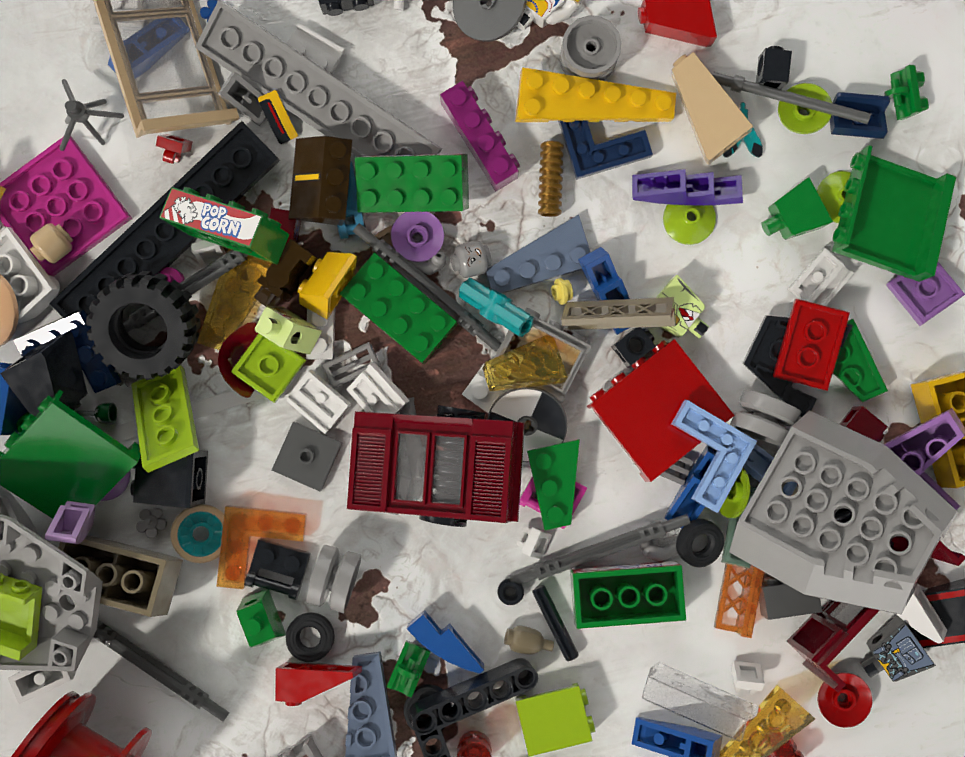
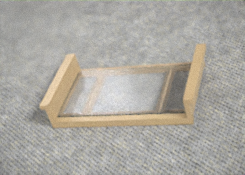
[93,0,239,138]

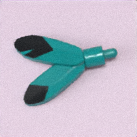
[723,102,763,158]

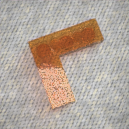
[216,505,307,589]

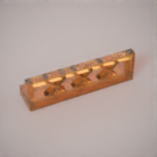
[714,564,764,638]

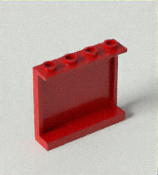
[587,339,735,482]

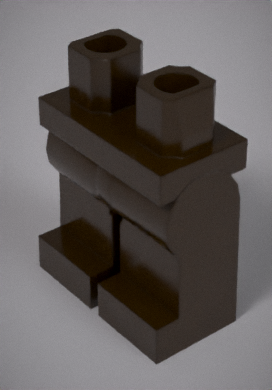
[254,239,318,307]

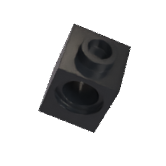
[756,46,792,90]
[611,327,656,367]

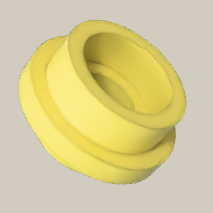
[551,278,573,305]

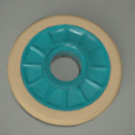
[170,504,231,563]

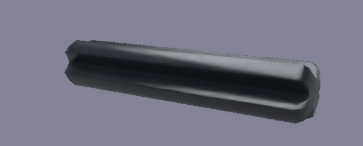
[532,585,579,662]

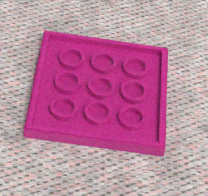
[0,136,132,277]

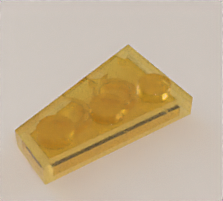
[482,334,568,392]

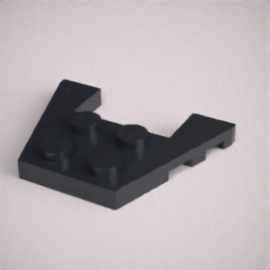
[742,315,853,418]

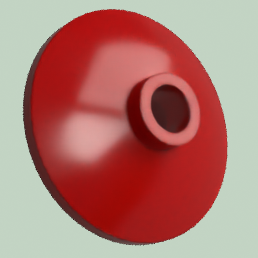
[817,672,872,728]

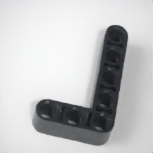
[409,658,538,757]

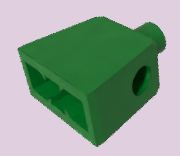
[761,177,833,240]
[236,589,286,648]

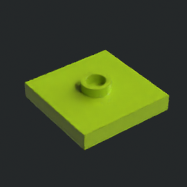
[231,334,307,403]

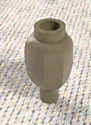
[504,626,554,655]

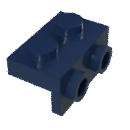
[830,92,890,139]

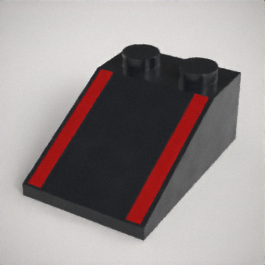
[906,578,965,648]

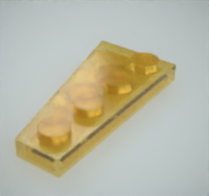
[197,249,272,350]
[719,685,815,757]

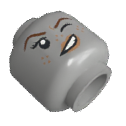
[450,241,492,278]

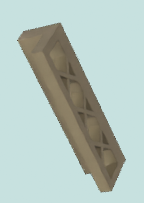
[561,297,676,330]

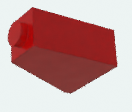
[638,0,717,47]

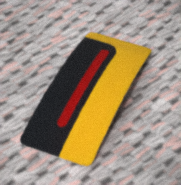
[258,90,298,144]

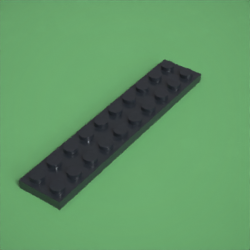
[49,121,280,319]

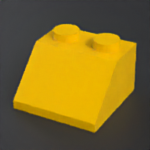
[298,252,357,320]

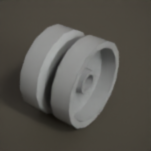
[560,15,621,81]
[730,390,801,446]
[306,545,361,613]

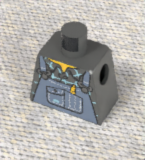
[860,615,936,682]

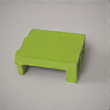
[0,573,42,661]
[515,683,596,757]

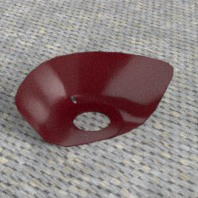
[218,322,259,398]

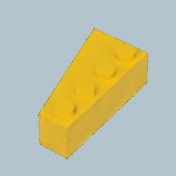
[910,371,965,488]

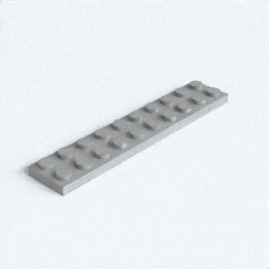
[195,0,442,157]

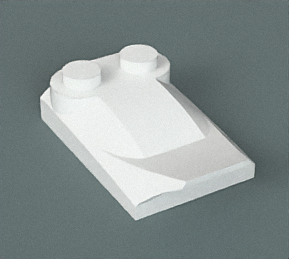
[0,226,60,324]

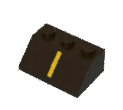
[288,136,352,226]

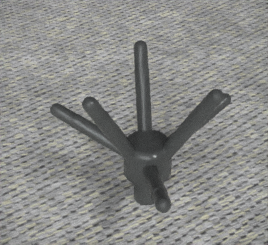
[59,79,124,151]

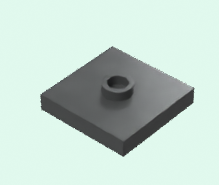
[272,421,343,492]

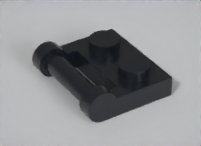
[245,538,311,600]

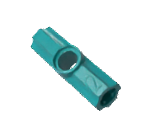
[459,277,534,337]

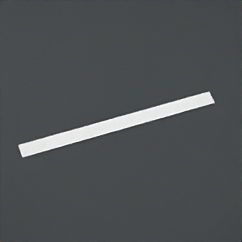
[102,390,265,442]

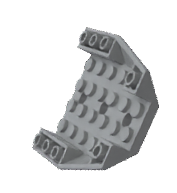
[729,410,958,615]
[0,514,103,671]

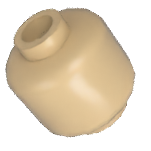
[30,223,73,263]

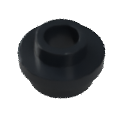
[497,578,524,605]

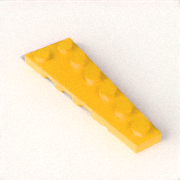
[515,67,676,122]

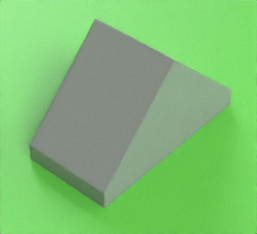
[218,71,266,126]

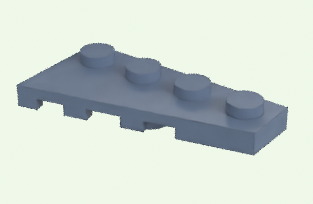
[486,215,591,293]
[345,651,397,757]

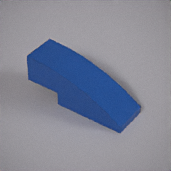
[578,247,630,335]
[664,445,717,529]
[407,610,484,674]

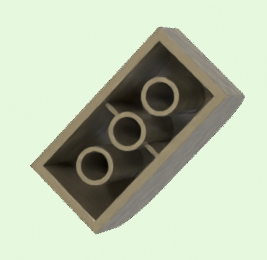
[58,536,183,617]

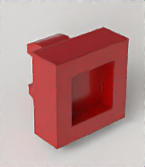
[156,134,193,164]

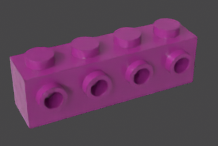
[440,80,520,192]

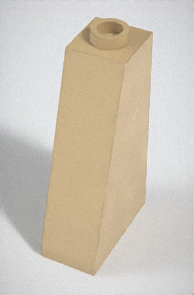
[672,52,753,165]

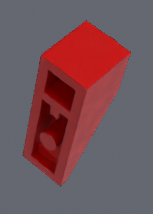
[275,662,362,706]

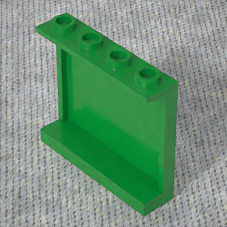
[832,145,956,282]
[0,390,141,519]

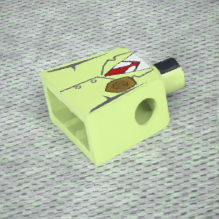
[656,275,709,339]
[255,306,322,354]

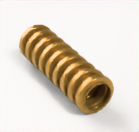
[538,141,564,217]

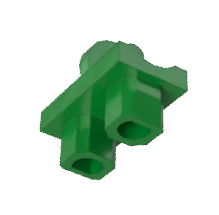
[884,65,929,120]
[387,640,431,698]

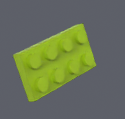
[131,365,199,473]

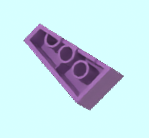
[883,408,965,475]

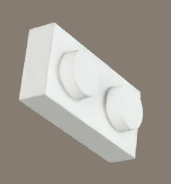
[306,309,335,360]

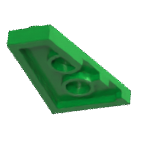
[833,319,888,402]
[527,439,580,530]

